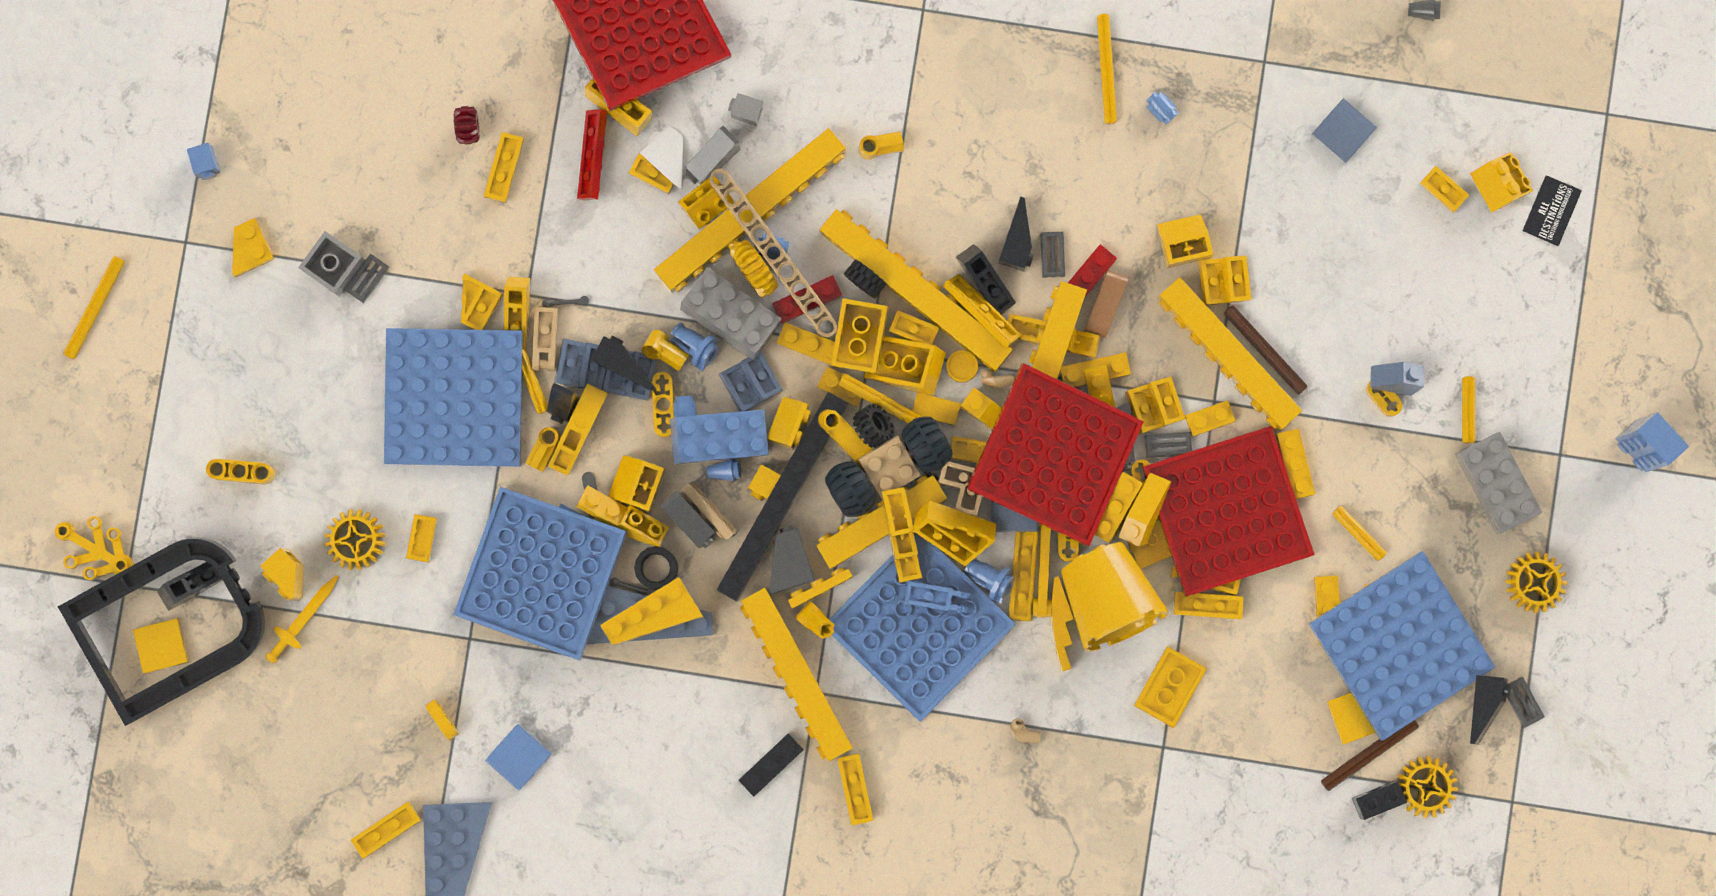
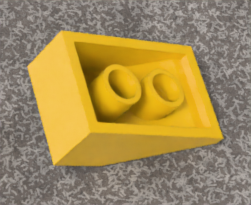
[831,298,889,373]
[864,336,946,396]

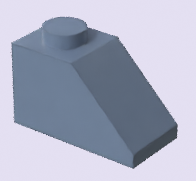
[1370,362,1424,396]

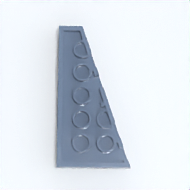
[587,586,713,644]
[423,802,492,896]

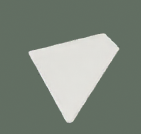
[640,126,683,189]

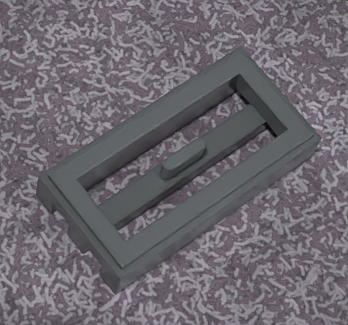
[1040,232,1065,278]
[344,253,390,304]
[1145,432,1192,458]
[1507,677,1545,728]

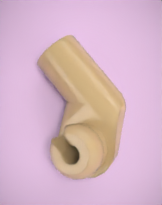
[980,370,1014,388]
[1010,718,1040,744]

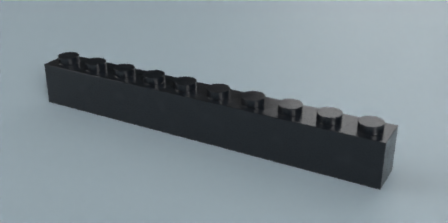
[717,392,848,602]

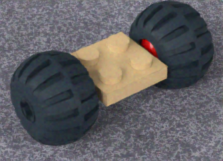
[825,416,953,517]

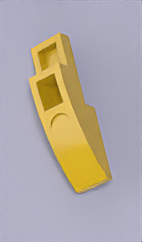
[548,383,608,476]
[576,485,669,547]

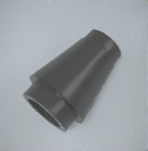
[1408,0,1441,21]

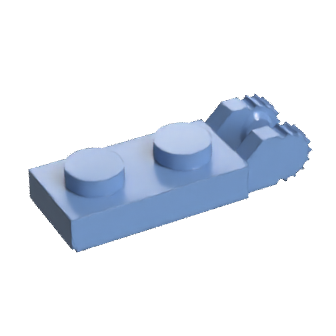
[904,581,970,613]

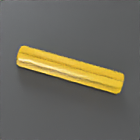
[522,350,548,414]
[1462,376,1475,443]
[1332,506,1386,561]

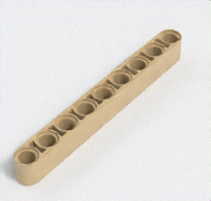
[710,169,837,337]

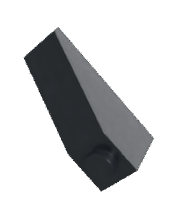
[998,196,1034,272]
[956,244,1016,314]
[592,335,657,393]
[547,383,580,424]
[157,562,222,611]
[1470,675,1511,745]

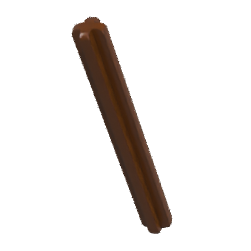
[1224,305,1308,395]
[1321,720,1419,791]

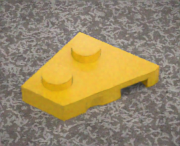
[232,218,274,278]
[461,273,503,330]

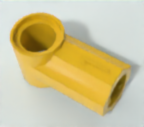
[858,131,904,160]
[641,330,689,371]
[526,427,561,472]
[795,601,835,639]

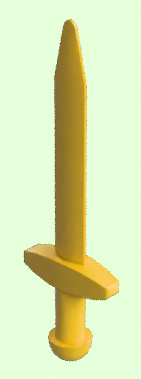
[266,575,338,663]

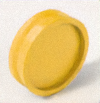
[946,350,978,383]

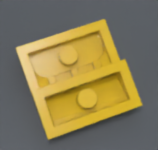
[1198,256,1252,305]
[1125,376,1186,435]
[1326,692,1376,745]

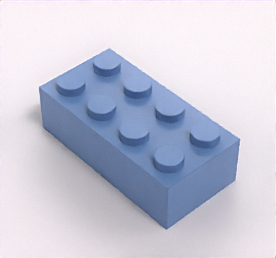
[670,410,769,464]
[1615,412,1689,472]

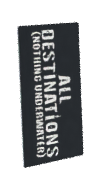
[1522,175,1582,246]

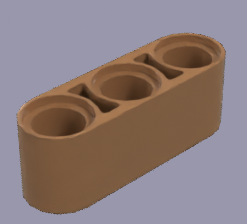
[1085,270,1129,338]

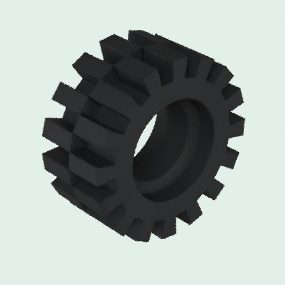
[844,260,887,299]
[853,404,894,448]

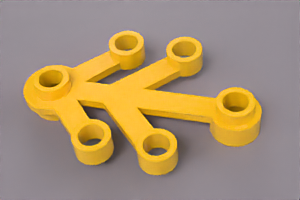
[55,516,134,581]

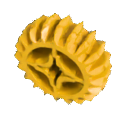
[730,239,778,298]
[324,509,386,570]
[1505,552,1568,613]
[1397,756,1458,818]

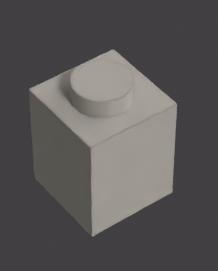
[728,93,764,126]

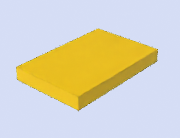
[1134,646,1207,728]

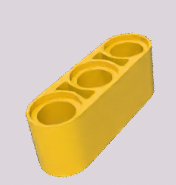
[206,459,275,485]

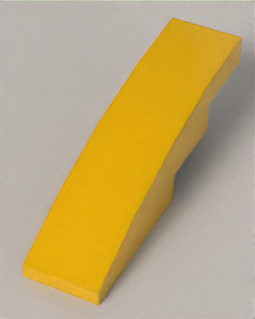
[1008,313,1101,358]
[882,487,922,583]
[1051,576,1073,672]

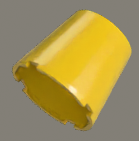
[1061,542,1169,652]

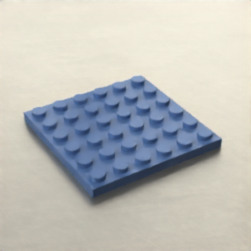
[384,328,523,467]
[453,487,627,661]
[829,532,1016,722]
[1308,551,1496,740]

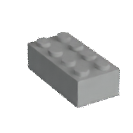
[680,267,781,361]
[1455,432,1542,535]

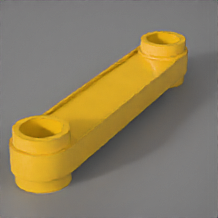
[818,409,901,488]
[1032,524,1052,618]

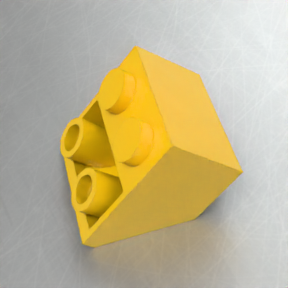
[1470,152,1533,213]
[1157,214,1214,268]
[767,396,811,450]
[608,455,666,513]
[260,547,304,601]

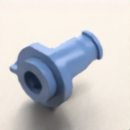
[670,322,719,371]
[965,558,1015,604]

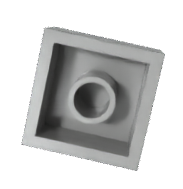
[298,231,365,297]

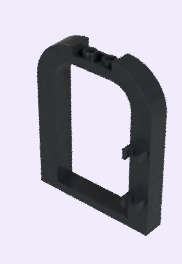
[57,537,265,726]

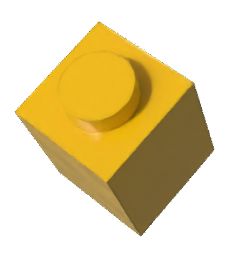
[748,464,781,501]

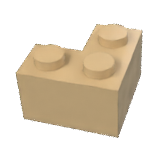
[938,462,982,517]

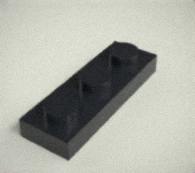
[738,733,804,797]

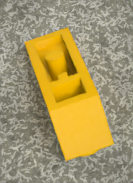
[504,276,530,351]
[960,388,1002,431]
[1119,473,1171,546]

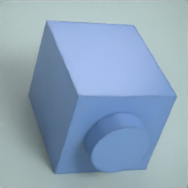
[187,143,220,180]

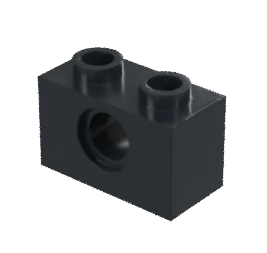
[1352,781,1407,820]

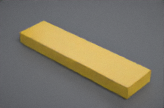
[943,274,1022,348]
[1008,532,1038,621]

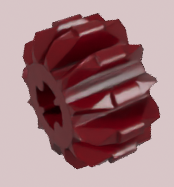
[453,106,480,145]

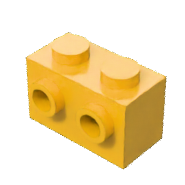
[678,176,734,230]

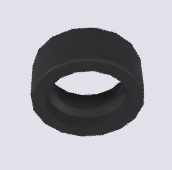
[634,546,678,590]

